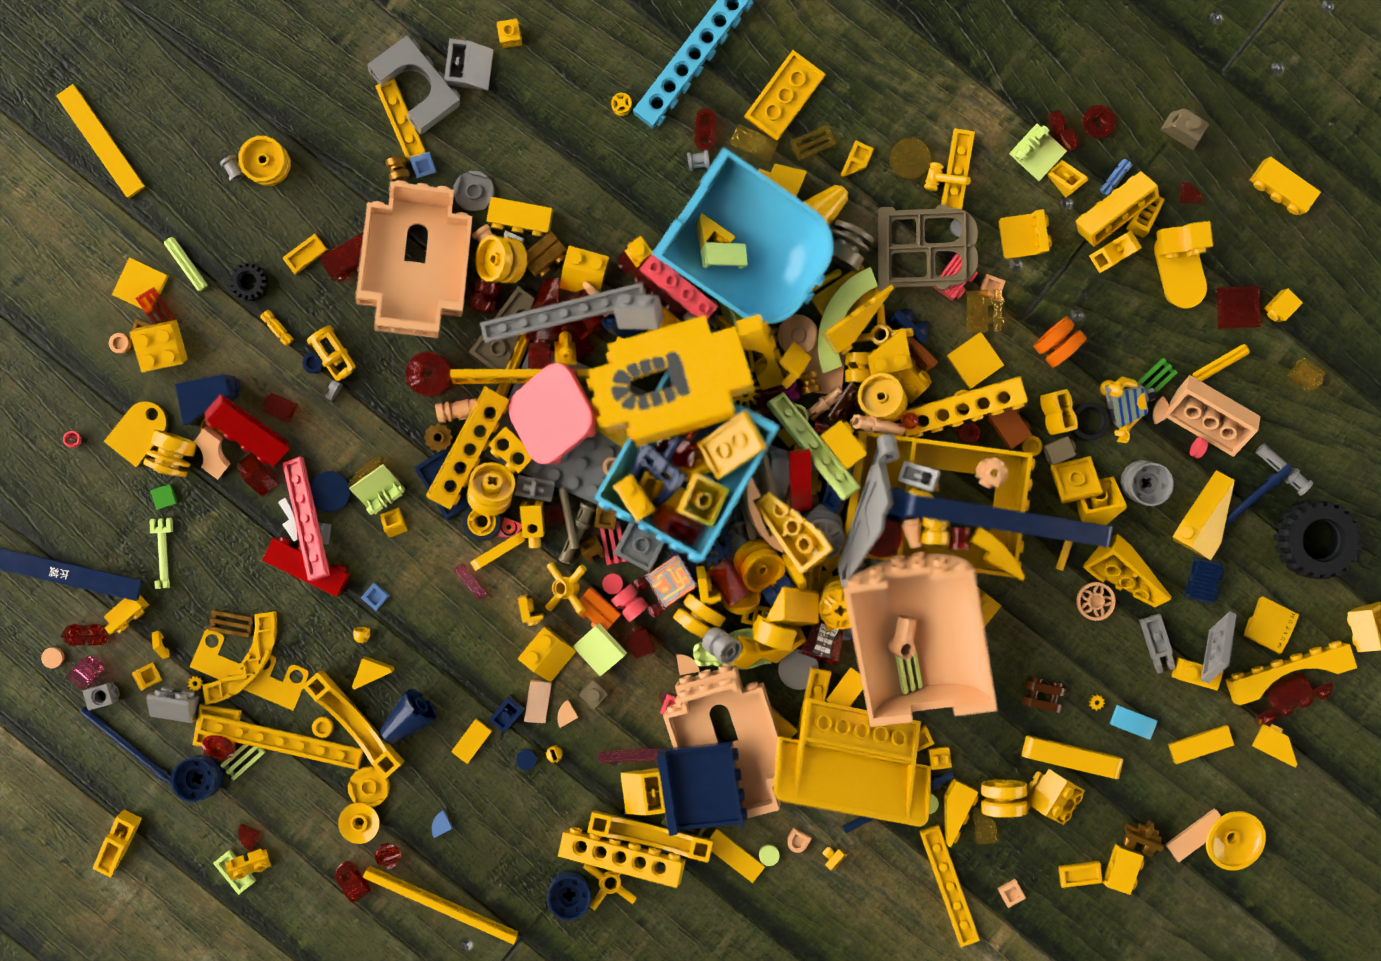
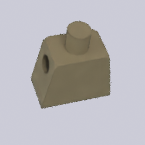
[1160,109,1209,150]

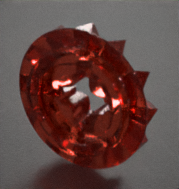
[1082,105,1116,139]
[201,735,235,761]

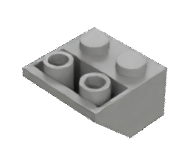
[444,38,494,91]
[147,687,200,723]

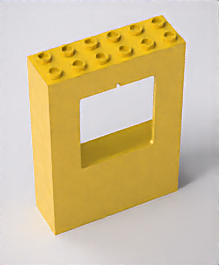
[839,431,1035,578]

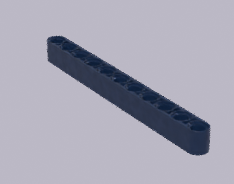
[904,494,1114,547]

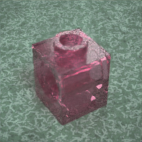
[66,656,104,690]

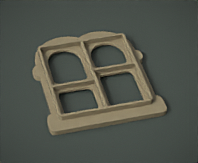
[878,204,978,292]

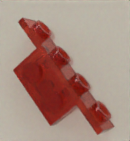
[1255,673,1334,726]

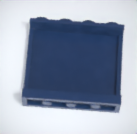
[657,741,748,836]

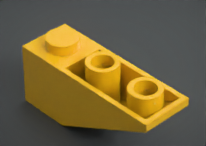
[944,779,979,847]

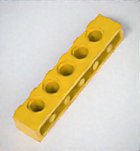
[900,376,1028,438]
[426,386,509,509]
[558,827,686,888]

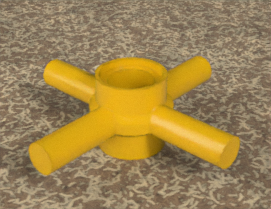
[853,304,914,347]
[545,562,587,614]
[583,855,637,911]

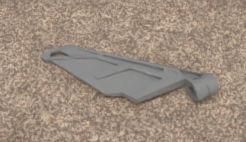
[838,434,899,588]

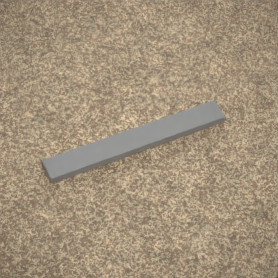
[480,283,645,344]

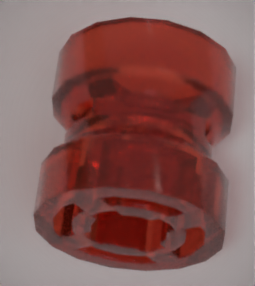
[956,423,980,443]
[949,528,971,550]

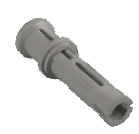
[1255,443,1313,496]

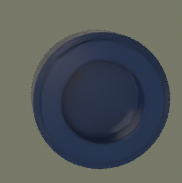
[302,353,324,374]
[516,749,537,770]

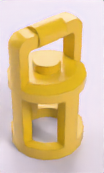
[307,325,356,381]

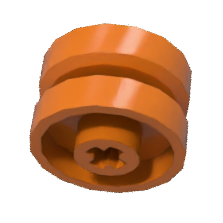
[1033,316,1087,368]

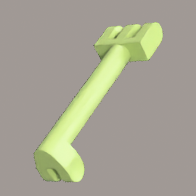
[150,518,173,589]

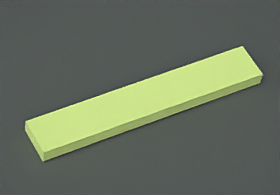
[766,392,861,500]

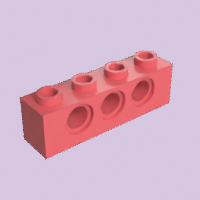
[640,254,718,321]

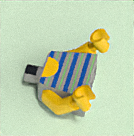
[1105,377,1156,443]

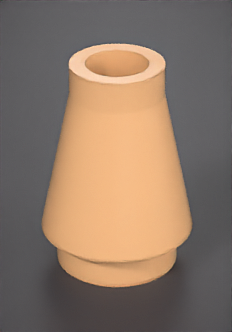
[901,516,922,548]

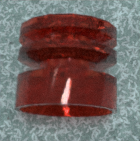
[405,352,452,397]

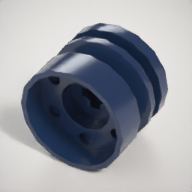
[171,755,224,802]
[547,870,591,920]

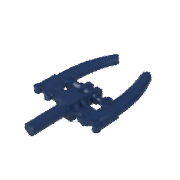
[629,435,687,508]

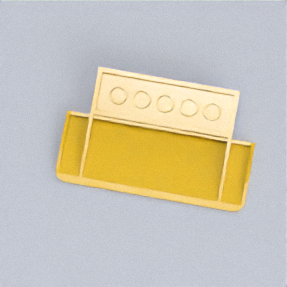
[774,698,931,827]

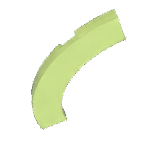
[817,267,878,374]

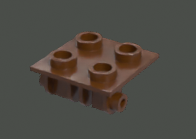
[828,381,860,423]

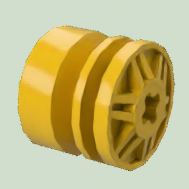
[143,430,197,477]
[819,575,851,629]

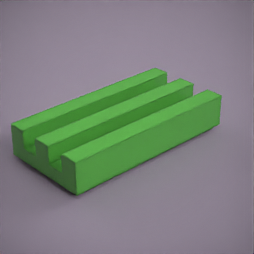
[1137,358,1178,393]

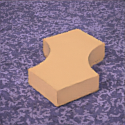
[194,425,231,480]

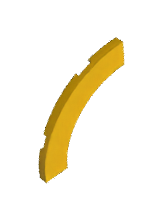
[203,611,277,705]

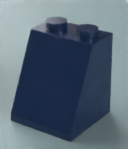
[175,374,241,426]

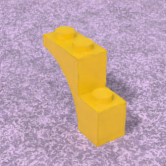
[731,625,807,670]

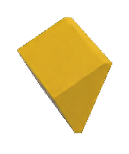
[766,587,819,626]

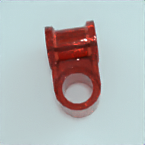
[334,861,371,903]

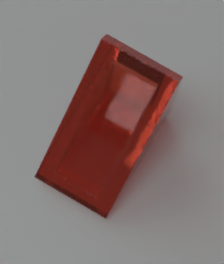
[236,452,278,497]

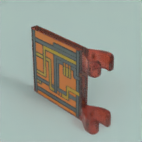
[633,553,699,618]

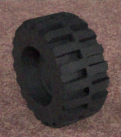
[1274,500,1362,580]

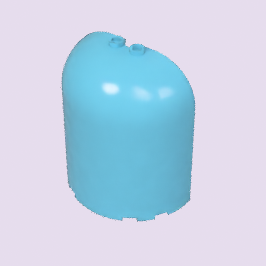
[652,147,833,324]

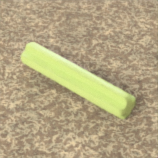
[164,237,208,291]

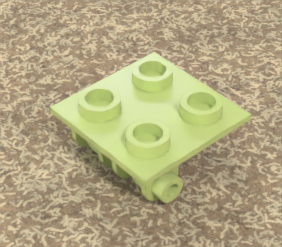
[1009,124,1067,181]
[349,464,406,515]

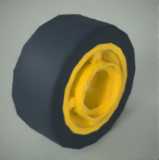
[462,506,503,541]

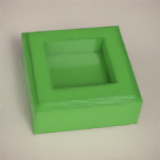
[150,484,178,510]

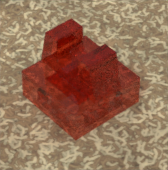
[544,504,566,527]

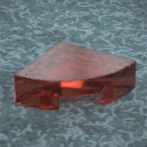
[1180,182,1203,203]
[238,824,260,852]

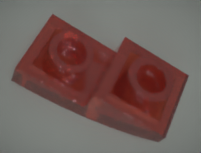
[1047,110,1078,153]

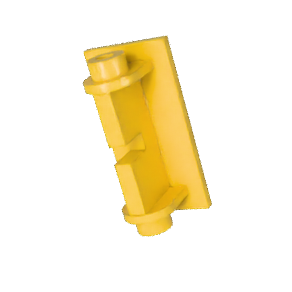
[554,331,576,366]
[225,848,271,880]

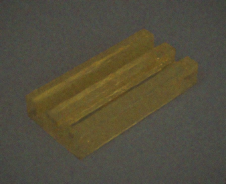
[790,125,836,161]

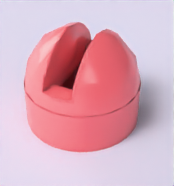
[63,431,82,448]

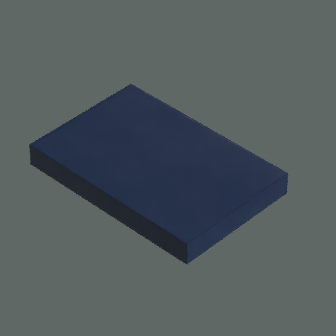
[414,446,470,520]

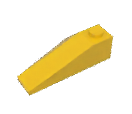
[1173,470,1235,561]

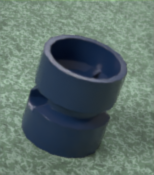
[762,575,795,607]

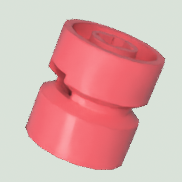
[611,583,649,622]

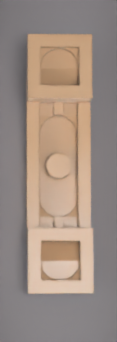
[742,477,785,553]

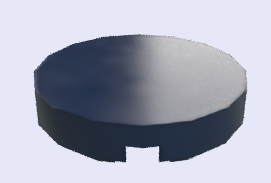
[310,471,351,512]

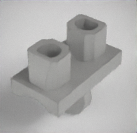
[515,475,555,502]

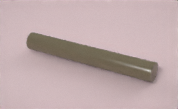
[559,487,579,550]

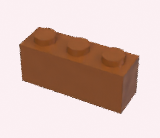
[978,391,1032,449]

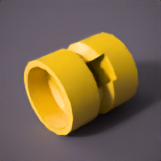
[845,352,870,383]
[922,518,950,544]

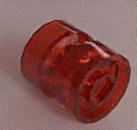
[467,279,501,314]

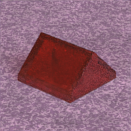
[708,557,751,607]

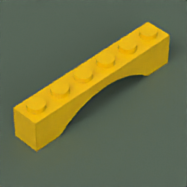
[1226,641,1357,705]
[302,669,404,779]
[587,810,714,862]

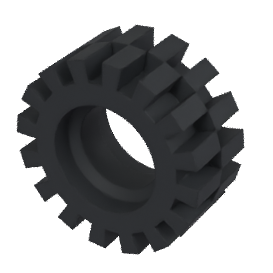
[228,262,270,301]

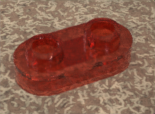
[694,108,716,151]

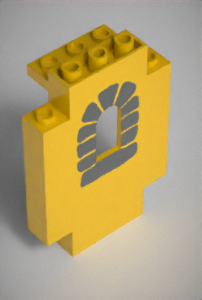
[587,315,754,447]

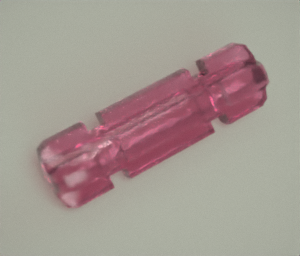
[454,564,486,600]

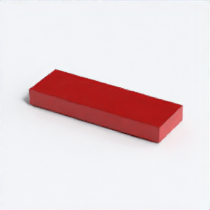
[789,449,812,511]

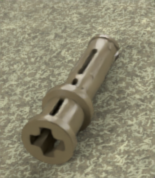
[558,502,597,565]

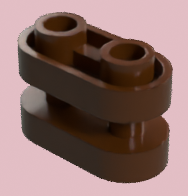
[1021,676,1067,713]

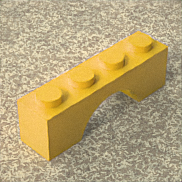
[736,314,788,391]

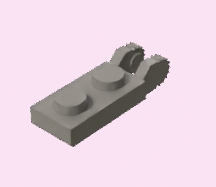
[1139,614,1175,674]

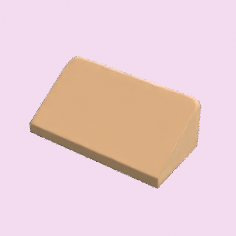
[524,679,552,723]

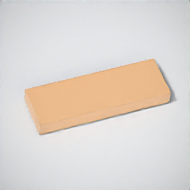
[1165,809,1221,862]

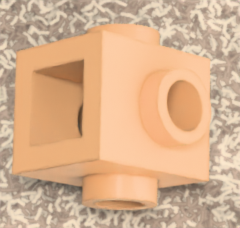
[975,457,1008,489]

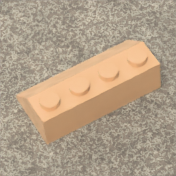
[1164,375,1260,457]

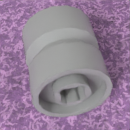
[702,627,741,665]

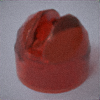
[902,412,919,429]

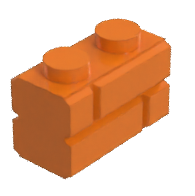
[575,586,622,631]

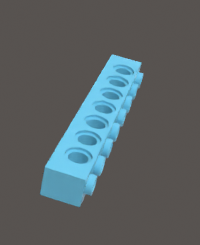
[633,0,754,129]

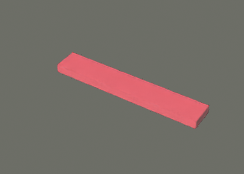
[282,456,330,581]

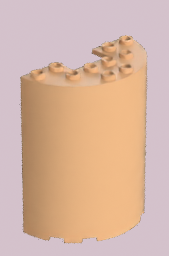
[844,552,997,727]

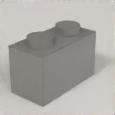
[613,295,664,329]

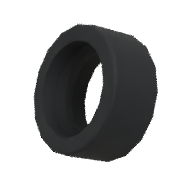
[1071,402,1110,441]

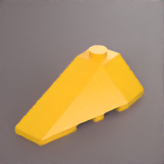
[822,284,894,355]
[755,492,833,573]
[1083,533,1171,608]

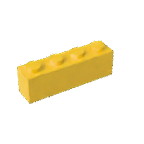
[1075,171,1159,247]

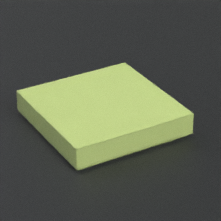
[572,623,627,676]

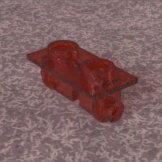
[61,624,108,646]

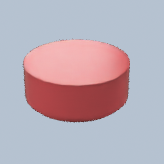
[1190,437,1208,459]
[602,573,623,594]

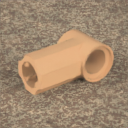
[889,615,917,660]

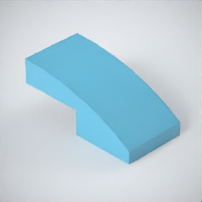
[1109,705,1158,740]

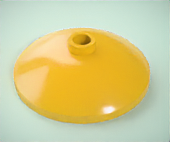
[1206,811,1266,870]

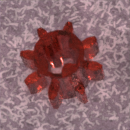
[375,842,401,870]

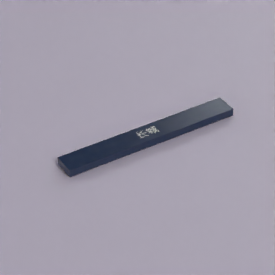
[0,547,143,601]

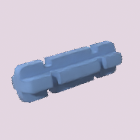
[1100,159,1132,196]

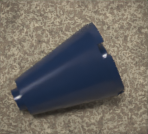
[380,689,437,744]

